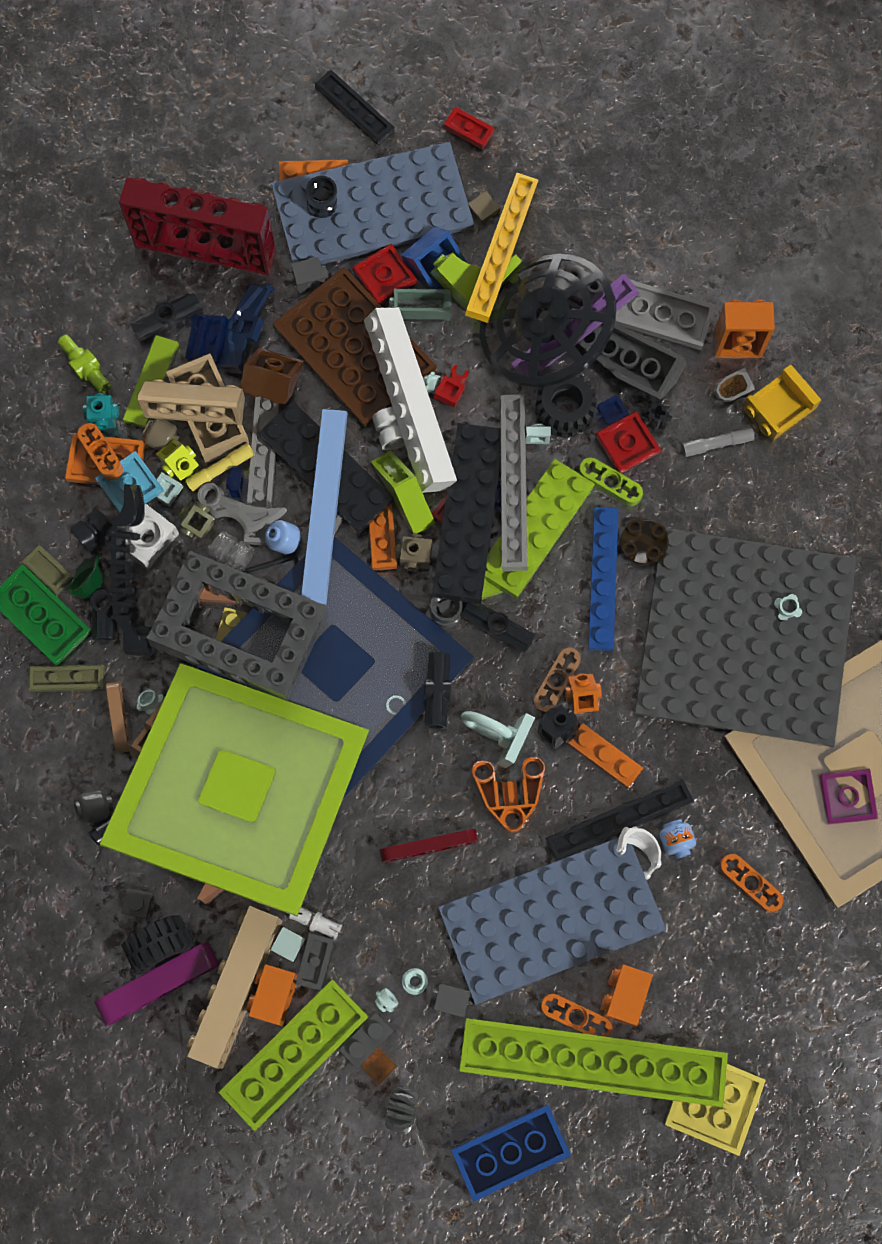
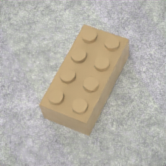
[166,354,250,464]

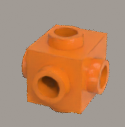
[565,674,602,714]

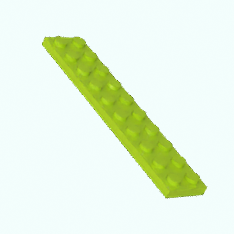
[460,1018,728,1107]

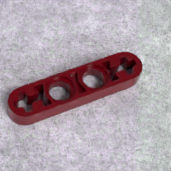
[379,829,479,863]

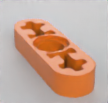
[77,423,123,481]
[719,854,783,913]
[541,994,612,1037]

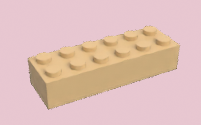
[186,906,283,1069]

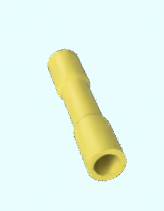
[185,443,255,492]

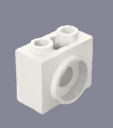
[126,504,179,570]

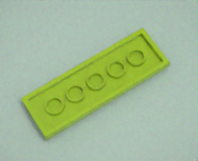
[485,459,595,600]
[218,979,368,1131]

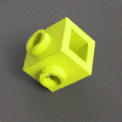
[156,439,199,481]

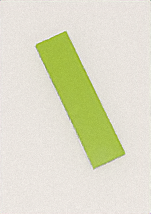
[123,335,179,429]

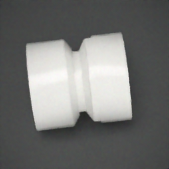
[372,407,405,451]

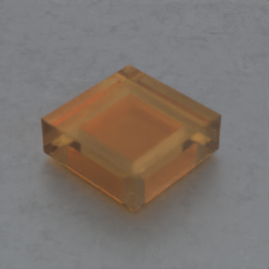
[361,1048,397,1085]

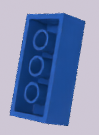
[451,1104,571,1202]

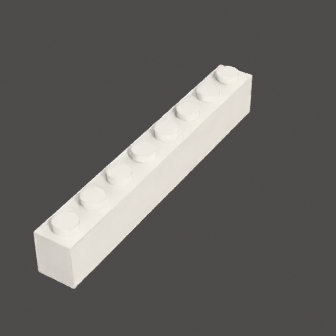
[364,308,457,493]

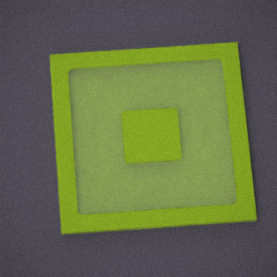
[100,663,369,917]

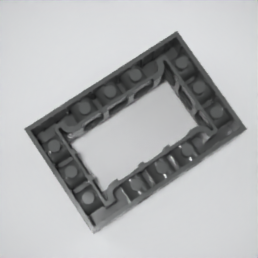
[147,551,328,701]

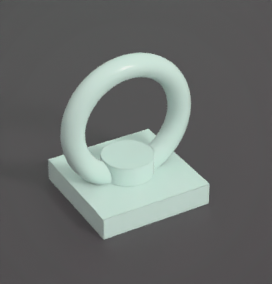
[461,711,535,768]

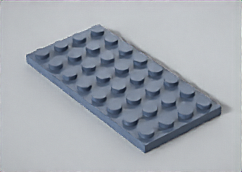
[271,142,474,264]
[438,838,667,1005]

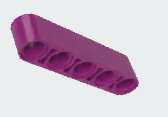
[94,942,220,1026]

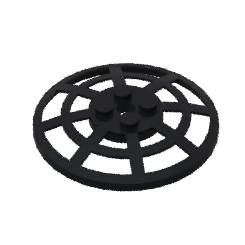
[480,254,617,387]

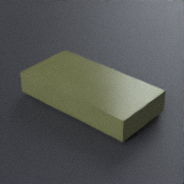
[21,545,73,595]

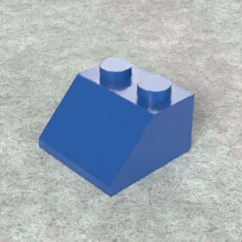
[401,227,467,289]

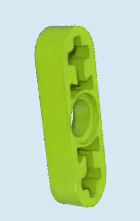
[579,457,643,506]

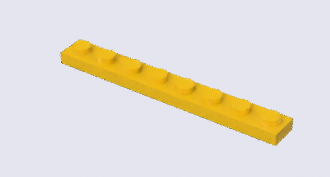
[465,173,538,323]

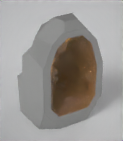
[713,368,755,402]

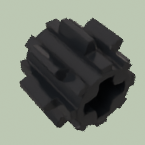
[641,400,672,432]

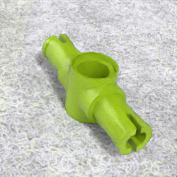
[57,334,111,393]

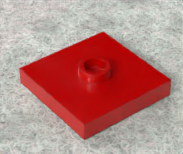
[352,244,417,305]
[595,411,661,474]

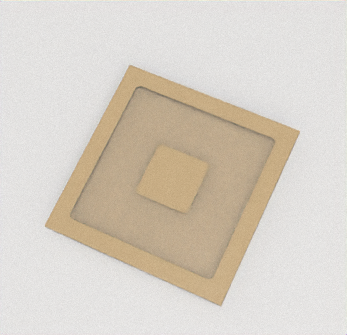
[724,640,882,908]

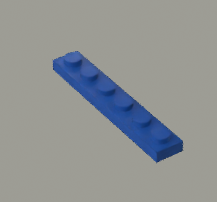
[588,507,619,652]

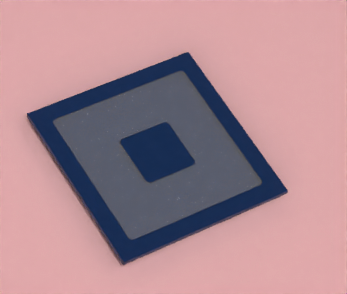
[195,537,474,801]

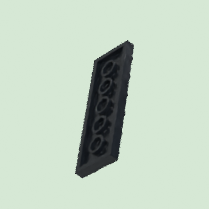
[258,401,394,534]

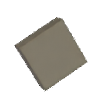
[468,191,500,224]

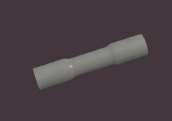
[681,427,754,457]

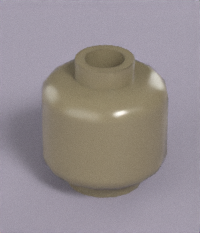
[142,418,179,451]

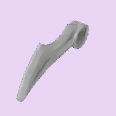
[198,483,287,534]

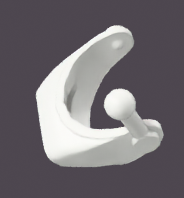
[616,826,661,880]

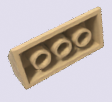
[137,380,245,425]

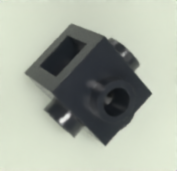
[537,705,578,750]

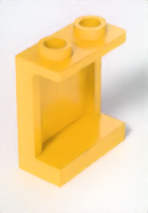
[743,364,821,441]

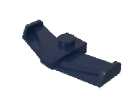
[221,284,274,374]

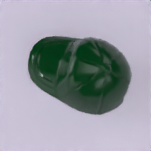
[67,553,104,599]

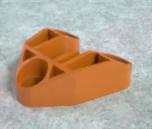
[472,757,545,833]

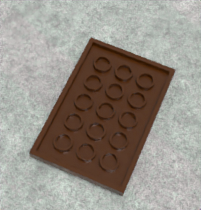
[272,267,437,428]

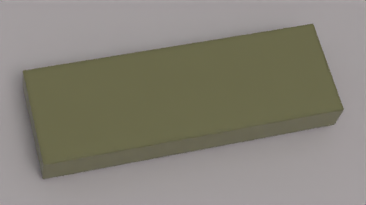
[28,665,105,692]

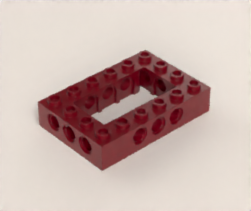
[119,177,276,276]

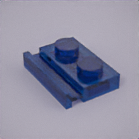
[185,315,229,363]

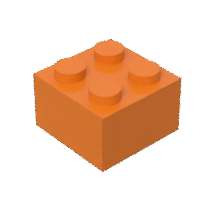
[246,964,298,1026]
[600,964,653,1027]

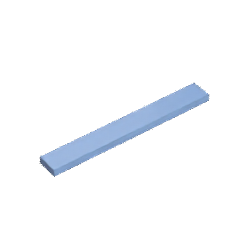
[301,409,348,605]

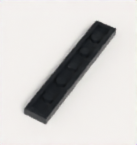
[545,779,694,862]

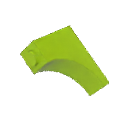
[430,253,522,310]
[370,451,436,534]

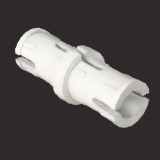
[289,907,342,940]

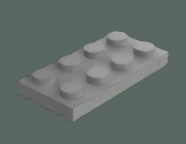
[615,280,715,350]

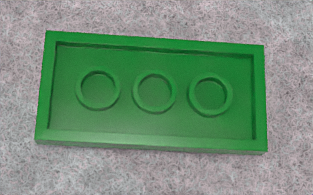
[0,564,92,666]

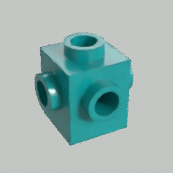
[83,393,119,430]

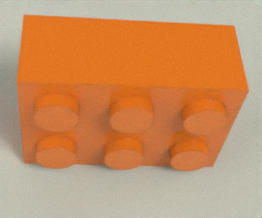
[714,300,775,358]

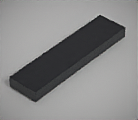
[315,70,395,146]

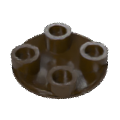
[620,519,669,565]

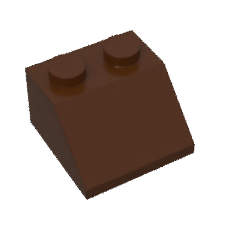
[240,347,304,404]

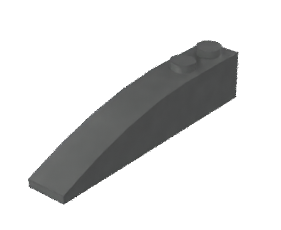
[569,300,687,400]

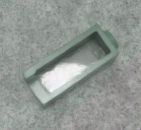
[389,289,451,321]

